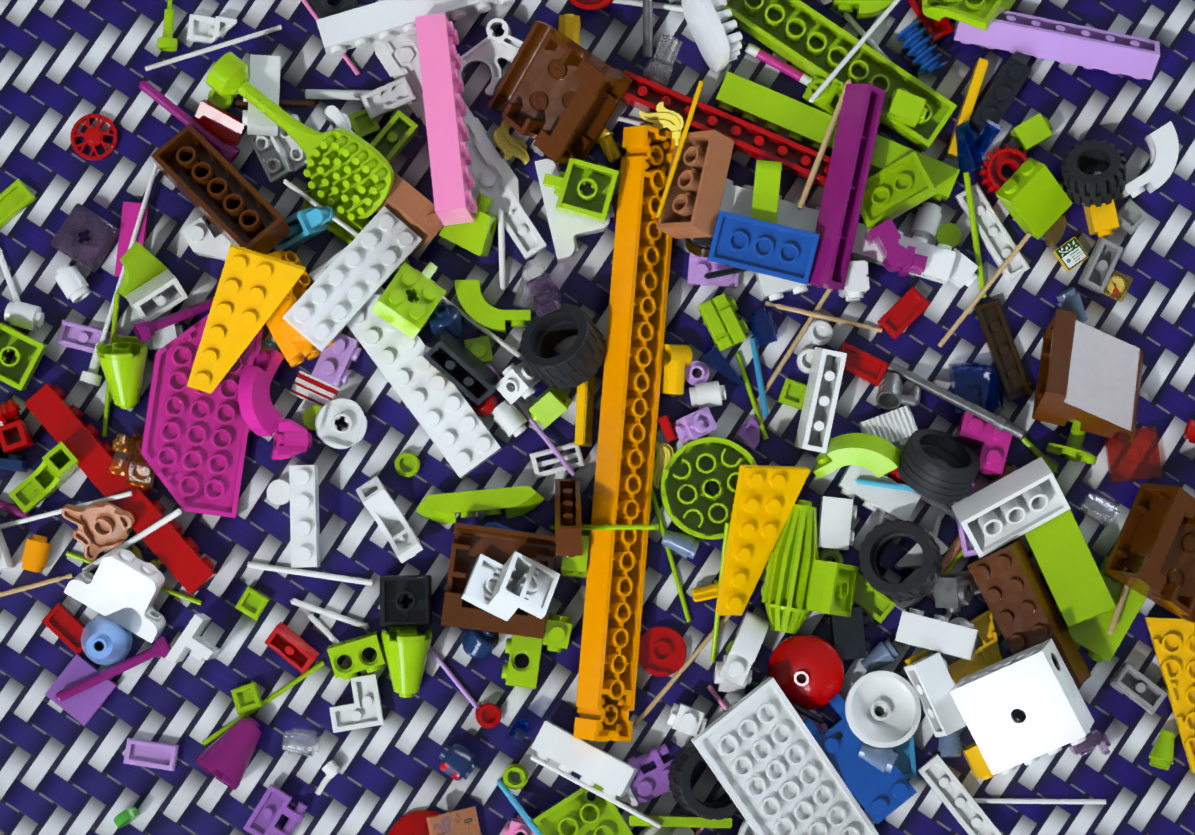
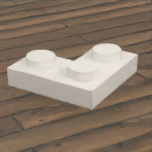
[329,673,385,733]

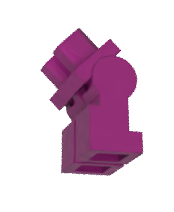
[864,218,928,277]

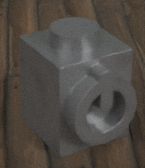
[933,574,974,612]

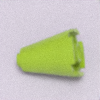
[96,336,148,409]
[381,627,433,698]

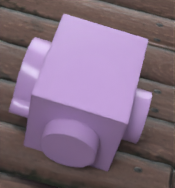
[673,406,719,446]

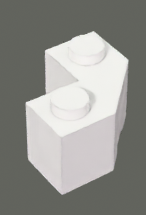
[180,217,232,261]

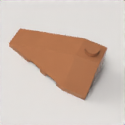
[377,172,444,255]

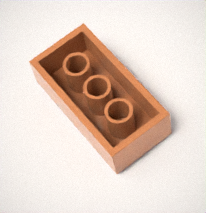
[656,130,735,239]

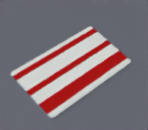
[290,371,339,407]

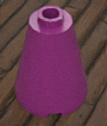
[194,717,262,790]

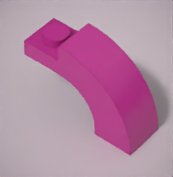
[238,350,284,437]

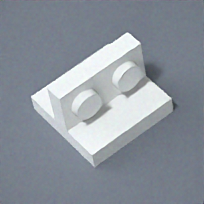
[166,613,221,663]

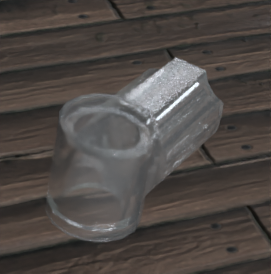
[643,34,682,87]
[513,260,546,312]

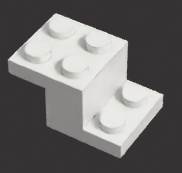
[461,551,560,621]

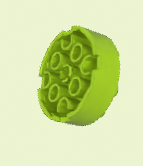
[660,437,757,540]

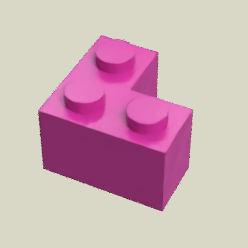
[955,411,1012,478]

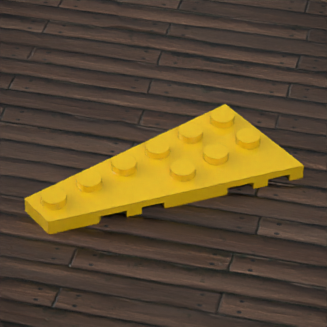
[187,244,306,394]
[715,465,810,616]
[1145,617,1195,773]

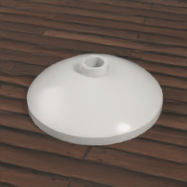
[845,671,921,748]

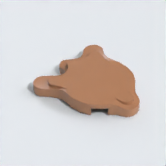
[61,501,135,561]

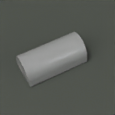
[1078,237,1124,293]
[1110,662,1168,714]

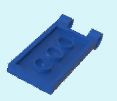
[803,693,917,824]

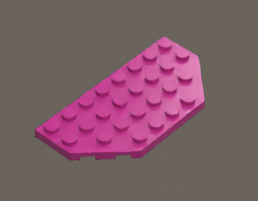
[140,314,264,518]

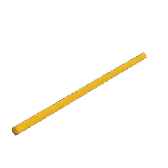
[656,81,704,219]

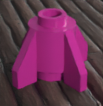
[271,419,312,460]

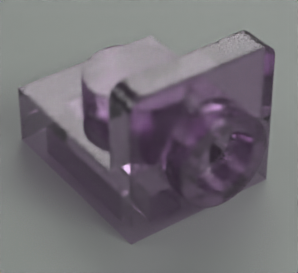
[526,273,562,317]
[1067,729,1111,756]

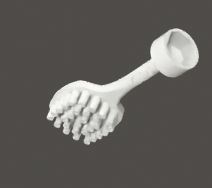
[681,0,743,72]

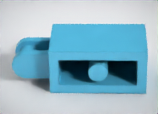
[274,206,334,251]

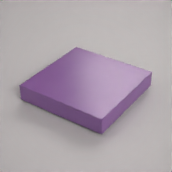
[45,654,118,726]

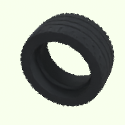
[897,429,980,503]

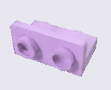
[687,252,739,288]
[311,333,362,388]

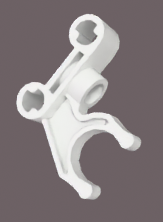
[458,18,523,96]

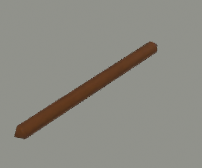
[234,100,318,106]

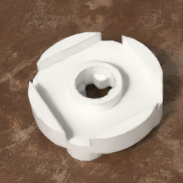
[315,398,367,449]

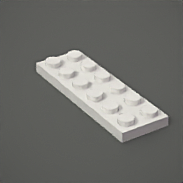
[283,206,423,352]

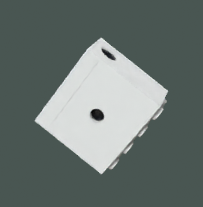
[950,638,1095,775]

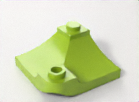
[922,0,1016,31]
[532,783,633,835]

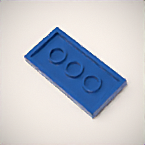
[707,210,820,285]

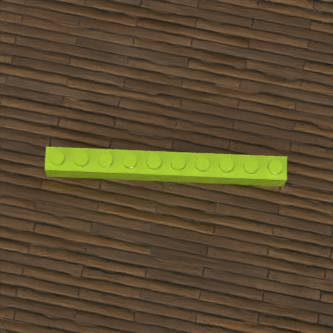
[715,71,960,202]

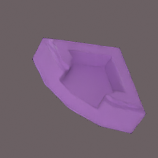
[735,416,760,451]

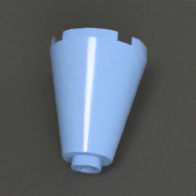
[81,615,133,665]

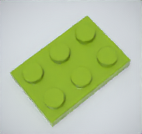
[860,151,938,230]

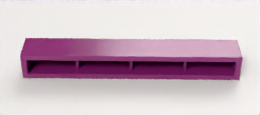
[808,84,886,290]

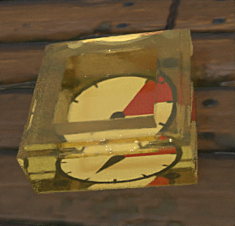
[1102,270,1133,302]

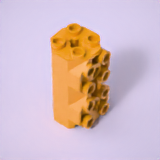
[265,249,335,368]

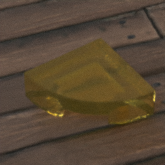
[1043,215,1066,248]

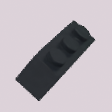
[968,57,1032,138]
[423,327,498,406]

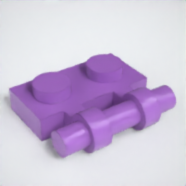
[627,744,673,805]
[243,784,308,835]

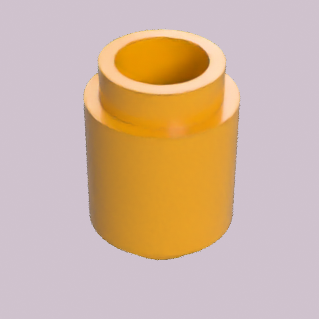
[21,534,52,573]

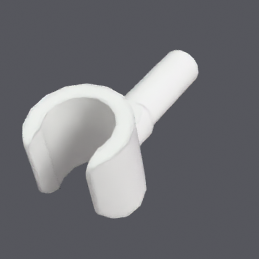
[315,760,340,795]

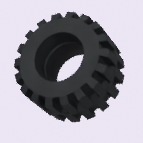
[1061,139,1126,207]

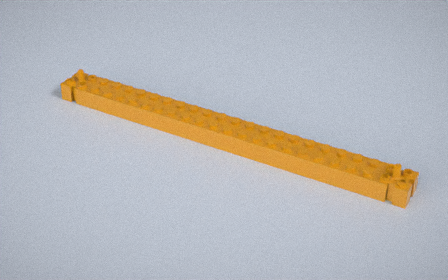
[573,125,675,742]

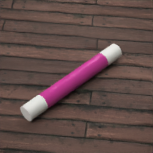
[745,43,814,86]

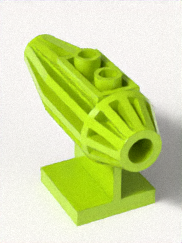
[761,499,859,634]

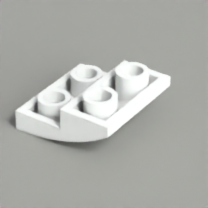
[249,114,307,183]

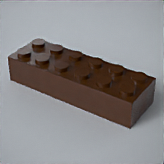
[151,123,291,254]
[967,539,1091,686]

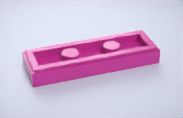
[114,201,150,277]

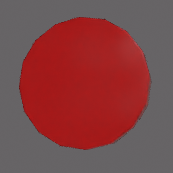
[638,626,687,677]

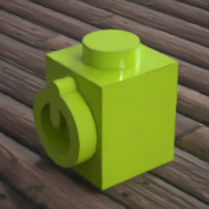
[802,76,842,115]
[542,614,573,653]

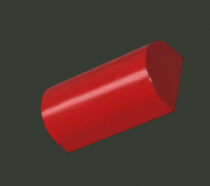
[264,622,321,675]

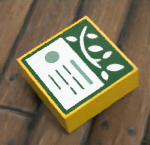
[1053,237,1089,272]

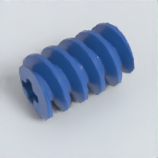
[896,19,948,76]

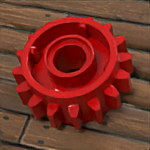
[979,144,1027,199]

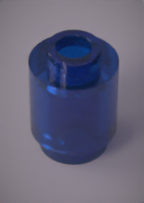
[748,307,778,346]

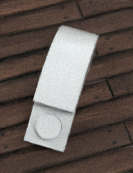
[1120,121,1179,198]
[718,611,770,687]

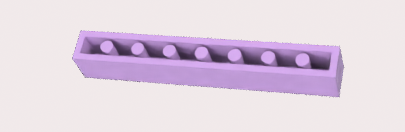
[954,10,1160,80]

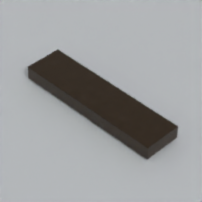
[973,299,1033,402]

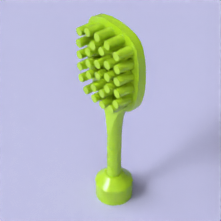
[205,52,394,221]

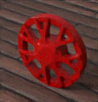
[70,114,118,161]

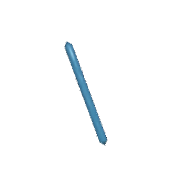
[750,336,769,418]

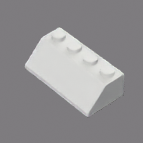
[951,457,1071,558]

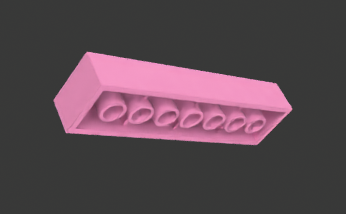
[415,13,477,226]

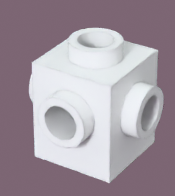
[496,361,541,405]

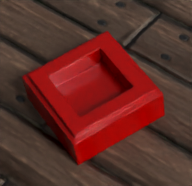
[658,415,678,442]

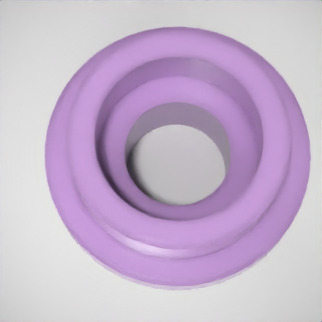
[685,361,709,386]

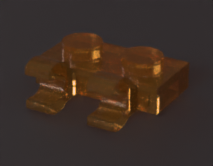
[109,433,154,489]

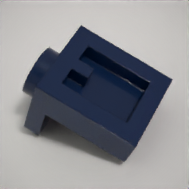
[0,443,28,473]

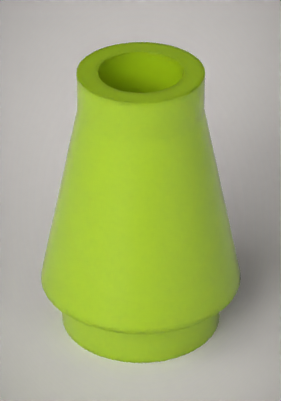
[1148,730,1175,770]

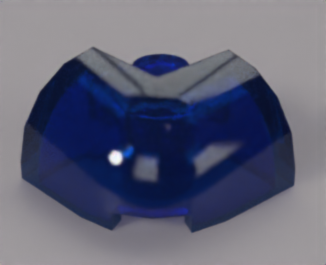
[948,362,1004,414]

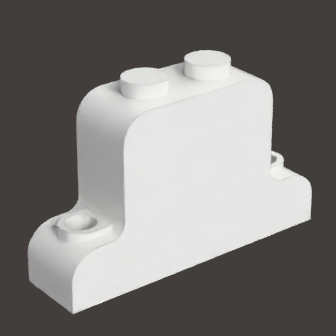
[535,159,615,262]
[64,549,166,643]

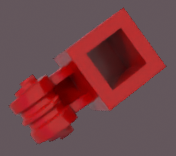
[0,398,35,454]

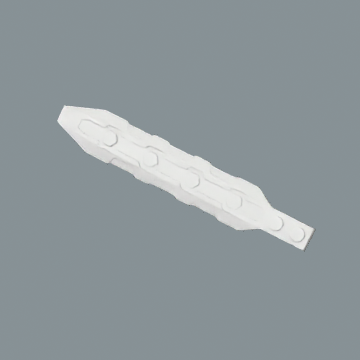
[373,0,547,260]

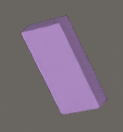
[123,738,179,771]

